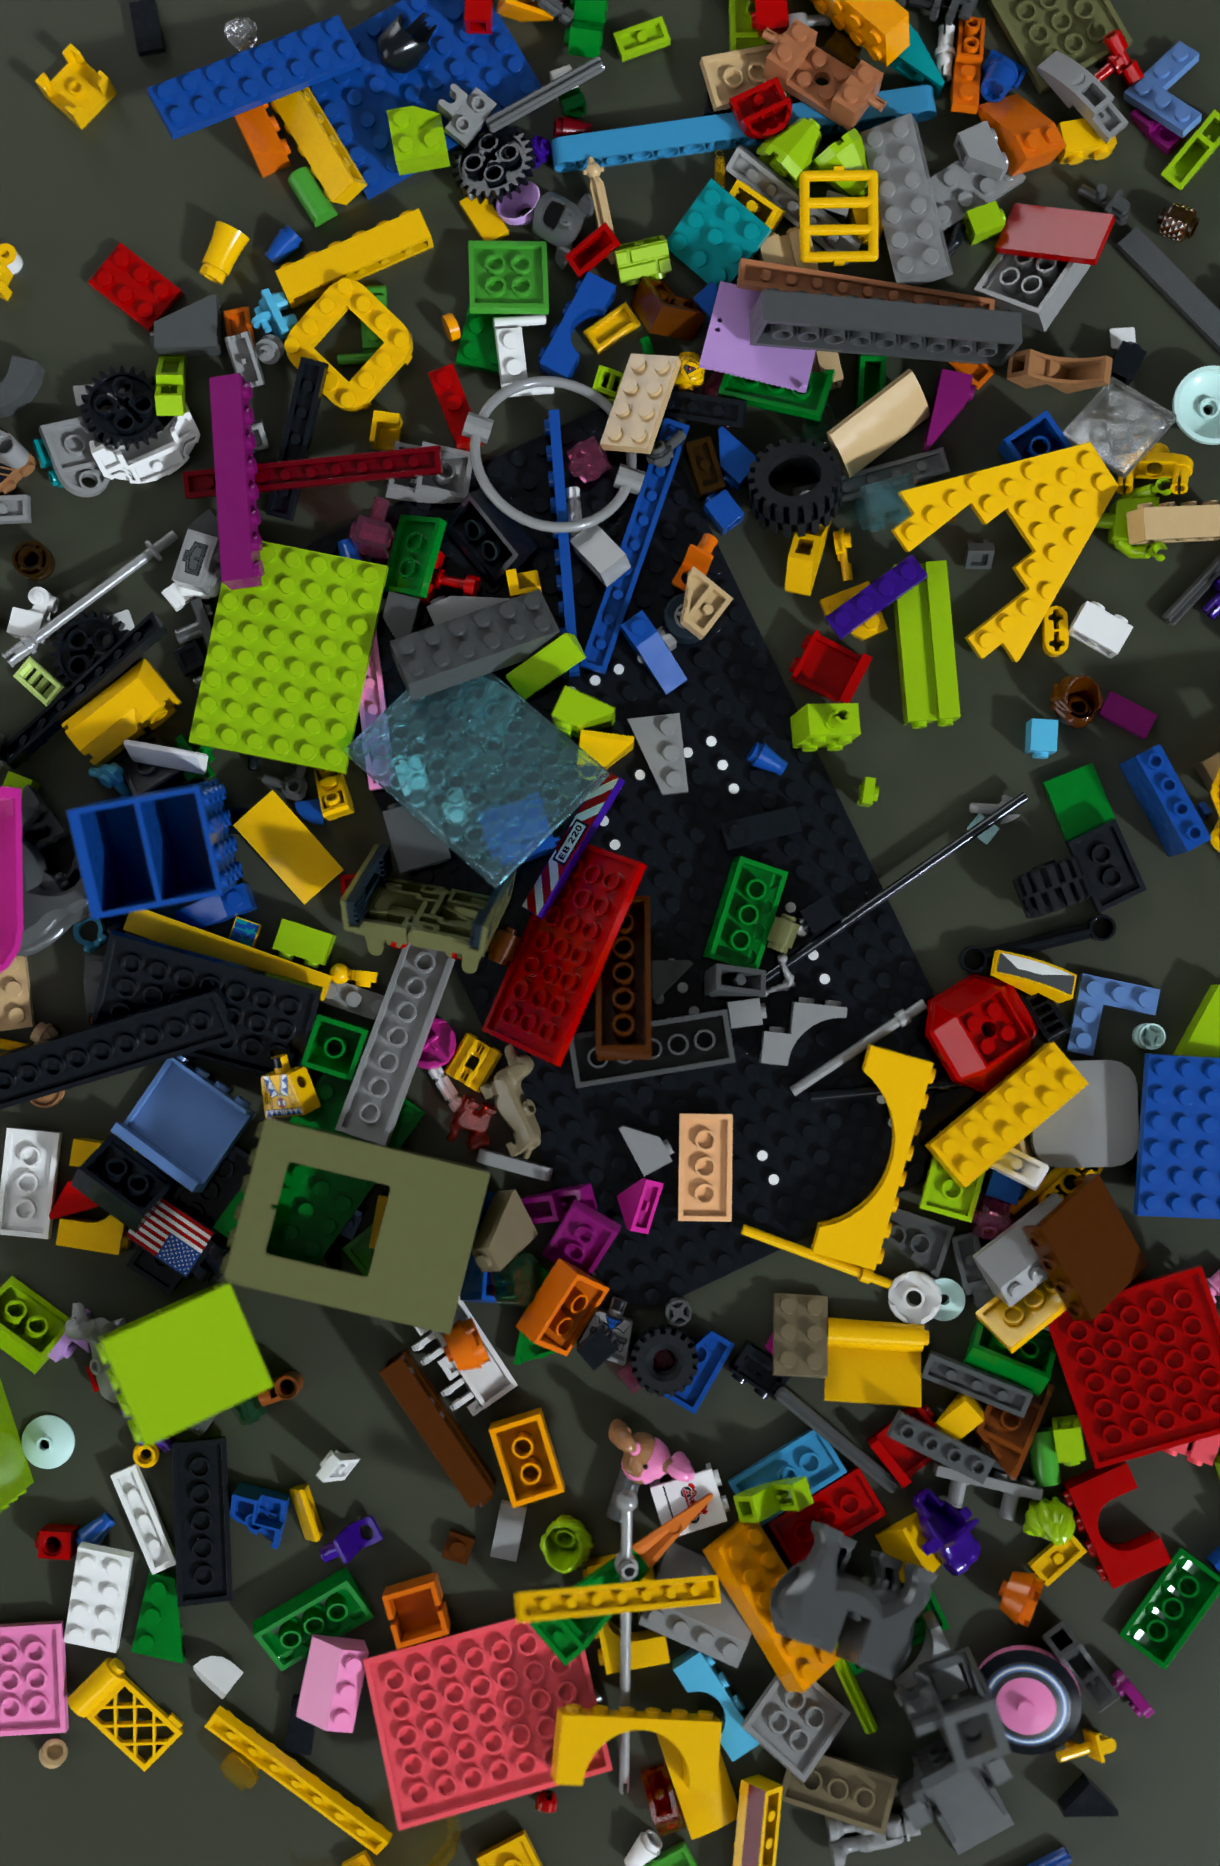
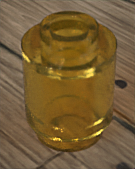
[219,1749,260,1791]

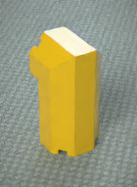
[61,658,182,768]

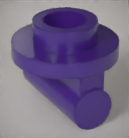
[529,135,551,169]

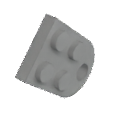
[39,417,110,497]

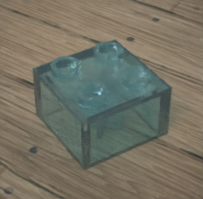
[853,472,916,532]

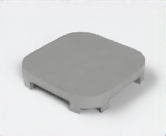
[1029,1059,1139,1168]

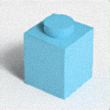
[1024,718,1058,759]

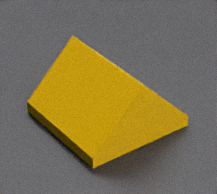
[874,1511,942,1583]

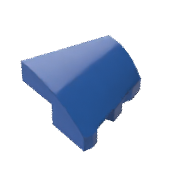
[229,1482,290,1550]

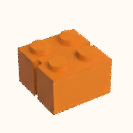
[382,1571,452,1649]

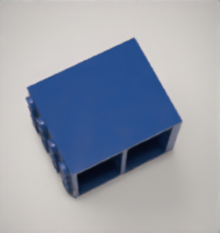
[67,778,243,919]

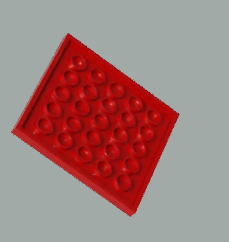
[1047,1265,1220,1469]

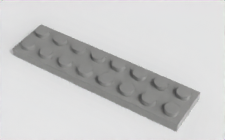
[335,943,456,1146]

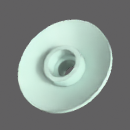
[21,1415,75,1469]

